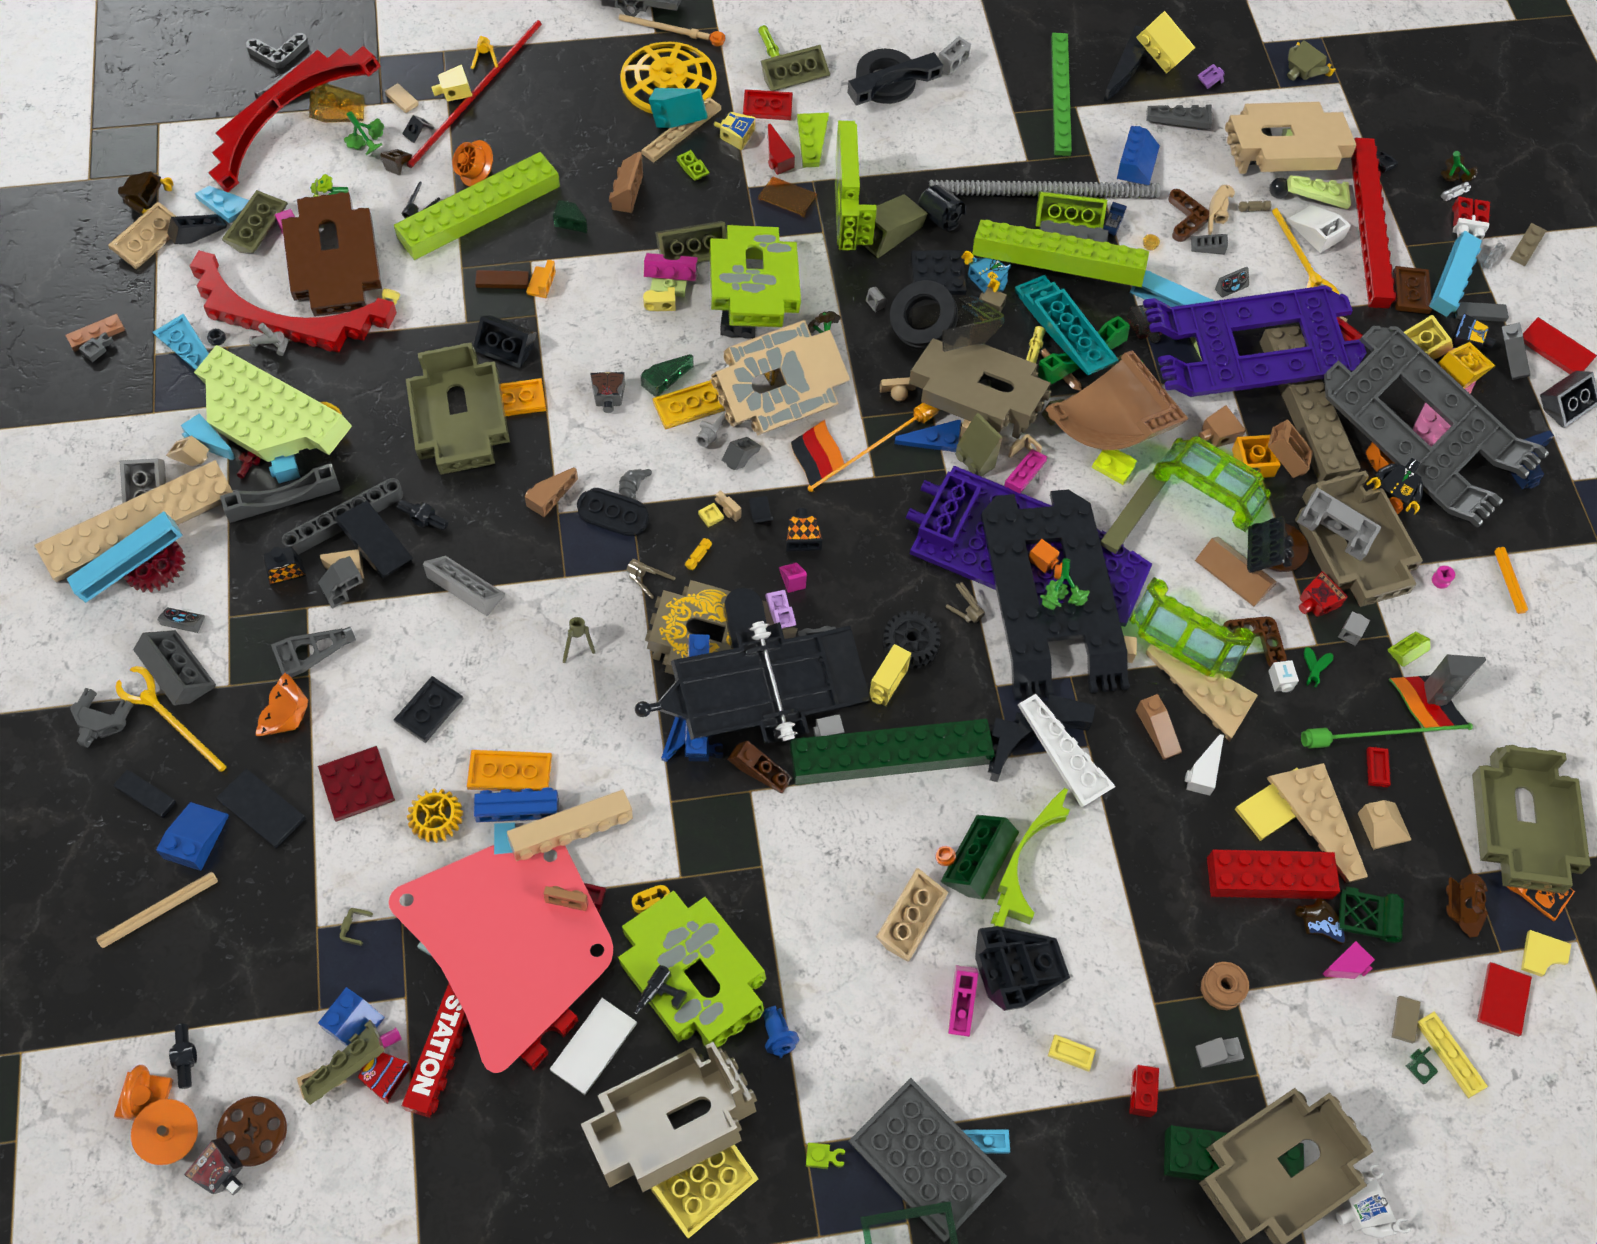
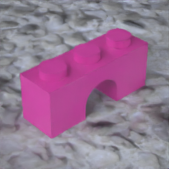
[644,253,698,281]

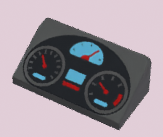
[1215,267,1249,298]
[157,607,205,633]

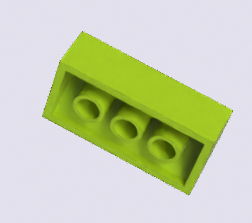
[1035,191,1108,228]

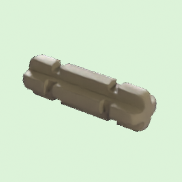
[1238,200,1272,212]

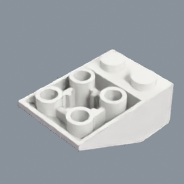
[1287,205,1351,253]

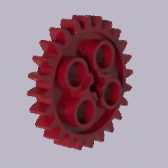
[123,541,186,593]

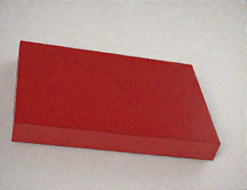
[743,89,793,120]
[1477,962,1532,1037]

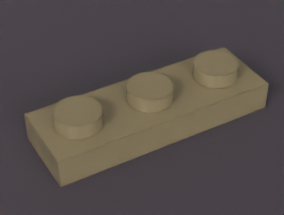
[1510,223,1547,266]

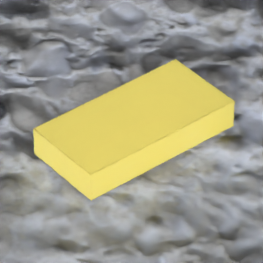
[1048,1034,1096,1072]

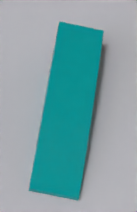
[1015,275,1119,375]

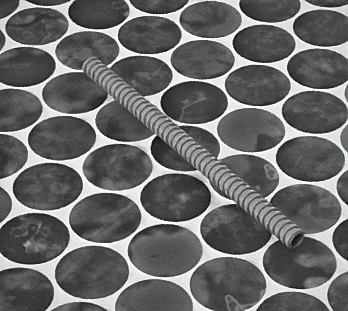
[929,180,1160,198]

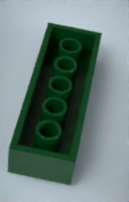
[1164,1125,1304,1181]

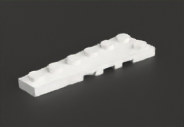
[1018,694,1115,807]

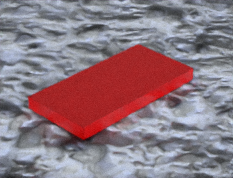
[1523,317,1597,374]

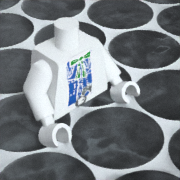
[1336,1164,1411,1238]

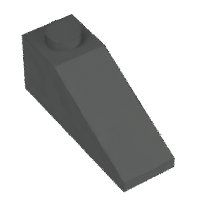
[1502,322,1531,380]

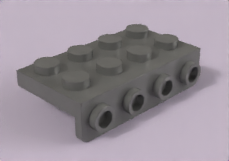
[1039,220,1108,242]

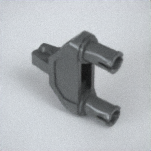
[70,688,133,748]

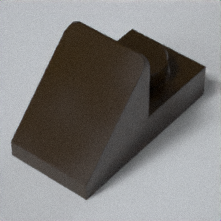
[380,149,412,175]

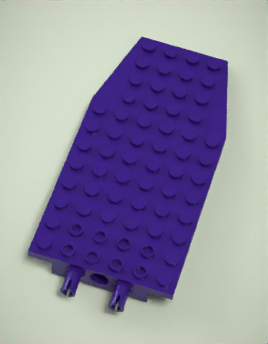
[906,466,1152,627]

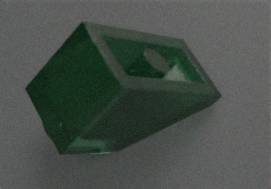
[553,200,588,233]

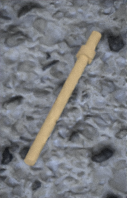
[619,14,710,40]

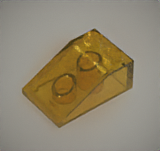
[309,83,364,123]

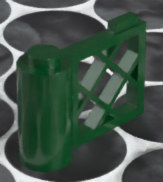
[1338,886,1404,943]

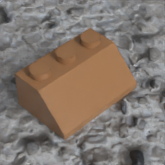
[609,152,643,213]

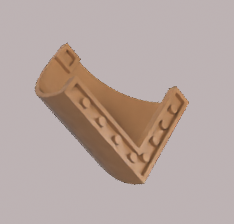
[1045,350,1189,450]

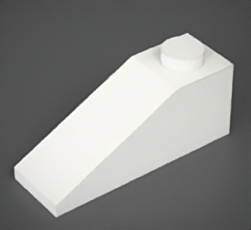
[1185,734,1224,796]

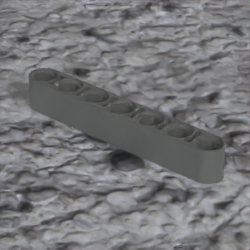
[282,478,403,555]

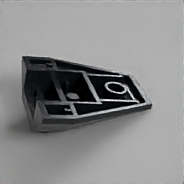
[975,926,1070,1011]

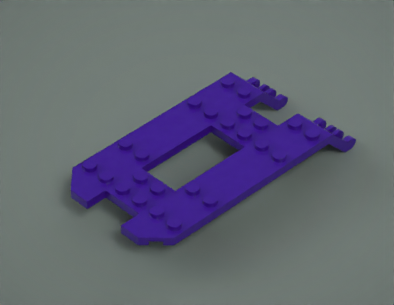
[1143,285,1367,397]

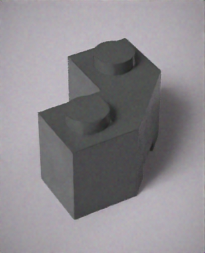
[318,556,363,609]

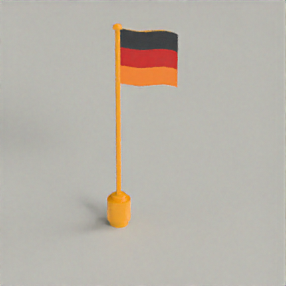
[791,403,940,492]

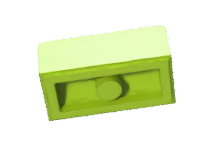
[1388,631,1431,667]

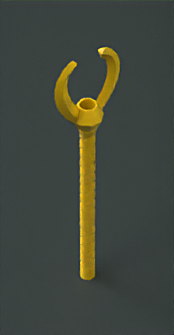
[1272,208,1339,294]
[116,666,226,772]

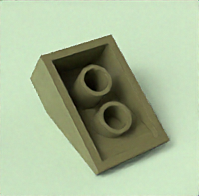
[955,413,1003,477]

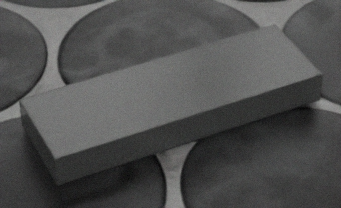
[1455,302,1509,322]

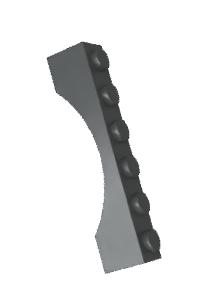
[220,463,341,523]

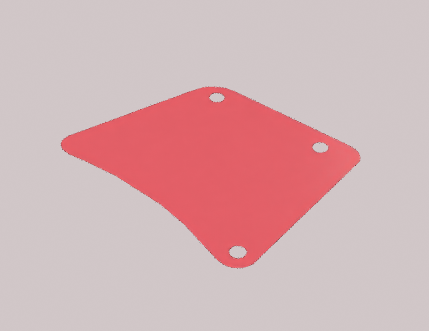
[389,845,613,1073]

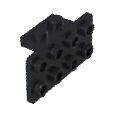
[1247,517,1294,573]

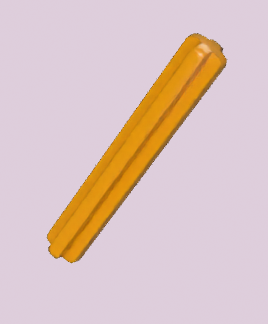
[1494,547,1528,614]

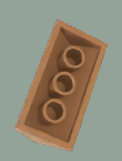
[1195,537,1277,607]

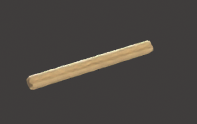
[97,872,218,948]

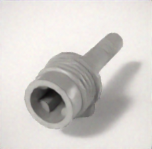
[696,411,726,447]

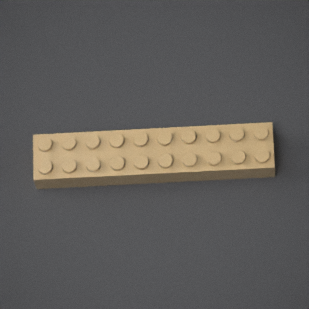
[34,460,233,583]

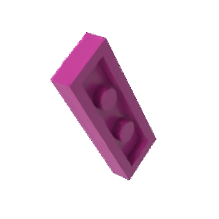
[1004,449,1047,494]

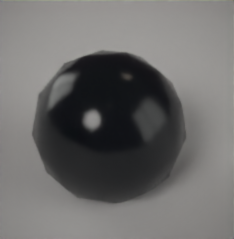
[1269,178,1289,198]

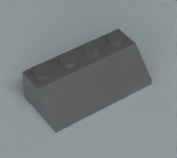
[133,630,216,705]

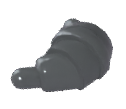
[619,469,652,500]

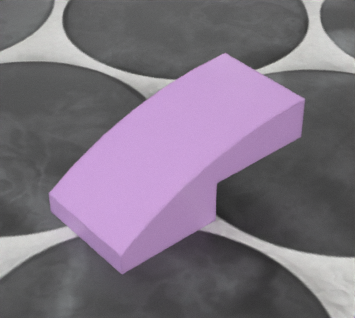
[765,590,796,629]

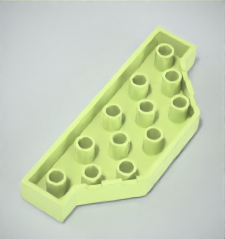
[194,345,352,462]

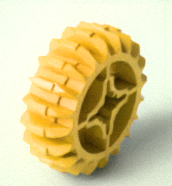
[407,788,464,843]

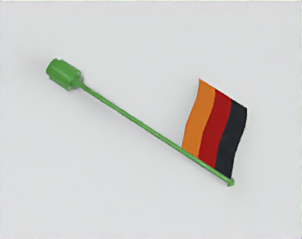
[1301,675,1473,749]

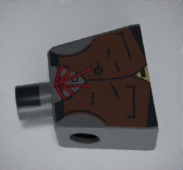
[590,372,626,413]

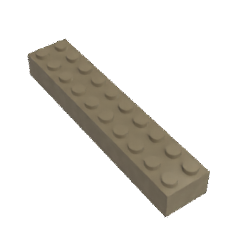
[1260,324,1360,482]

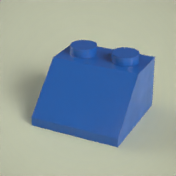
[318,987,385,1046]

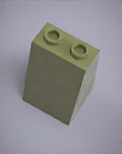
[863,194,928,258]

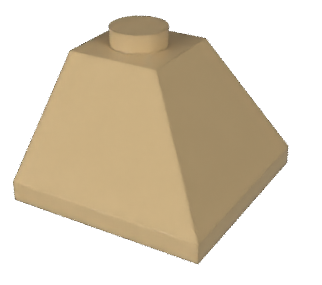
[1358,800,1412,850]

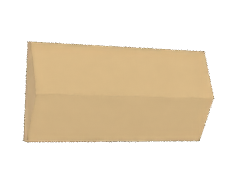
[876,868,949,961]

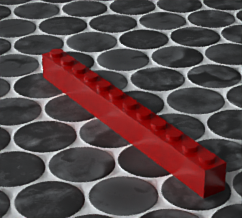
[1351,138,1396,308]

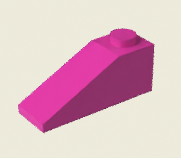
[948,965,979,1037]

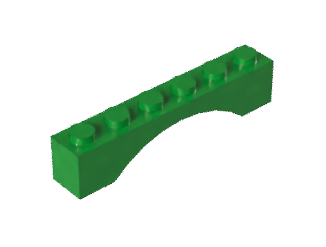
[1038,316,1130,385]

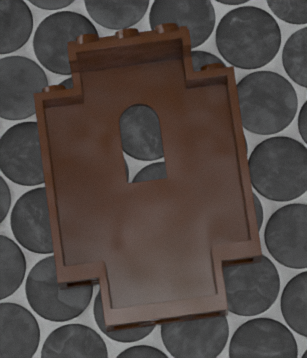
[281,192,382,317]

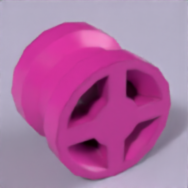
[1432,565,1455,589]

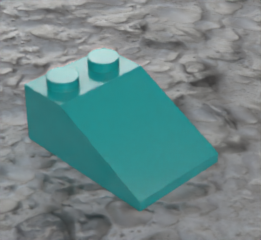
[649,88,708,128]

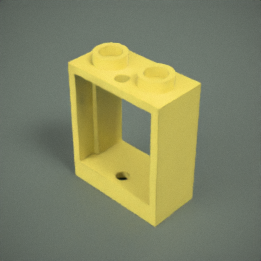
[869,644,911,706]

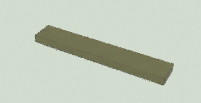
[1100,472,1167,554]

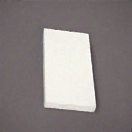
[550,998,637,1095]

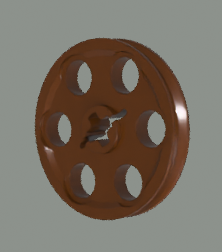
[216,1096,287,1167]

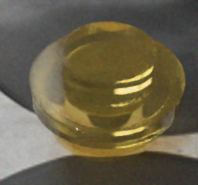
[1143,234,1160,250]

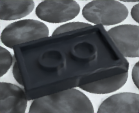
[394,676,464,743]

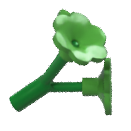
[344,111,384,155]

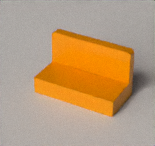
[526,260,556,298]

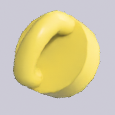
[382,288,400,305]

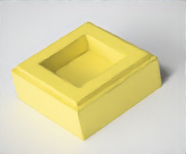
[698,503,724,528]

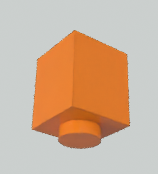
[1029,539,1060,573]

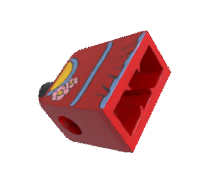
[358,1052,411,1104]

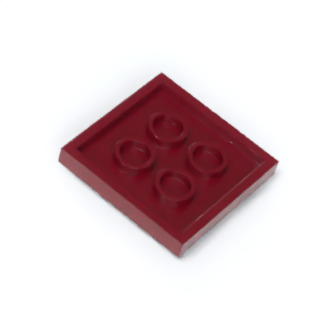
[318,746,395,822]

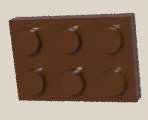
[1393,266,1432,314]

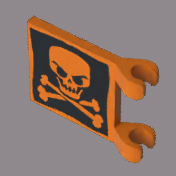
[1507,886,1575,921]

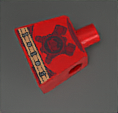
[1299,571,1348,617]

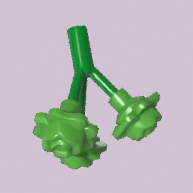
[1040,558,1090,610]

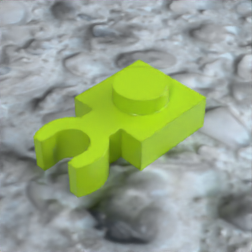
[806,1142,845,1169]

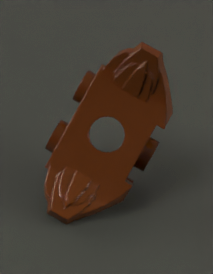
[1446,874,1488,937]

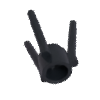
[401,181,440,219]

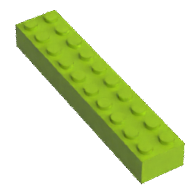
[394,152,560,260]
[972,220,1149,287]

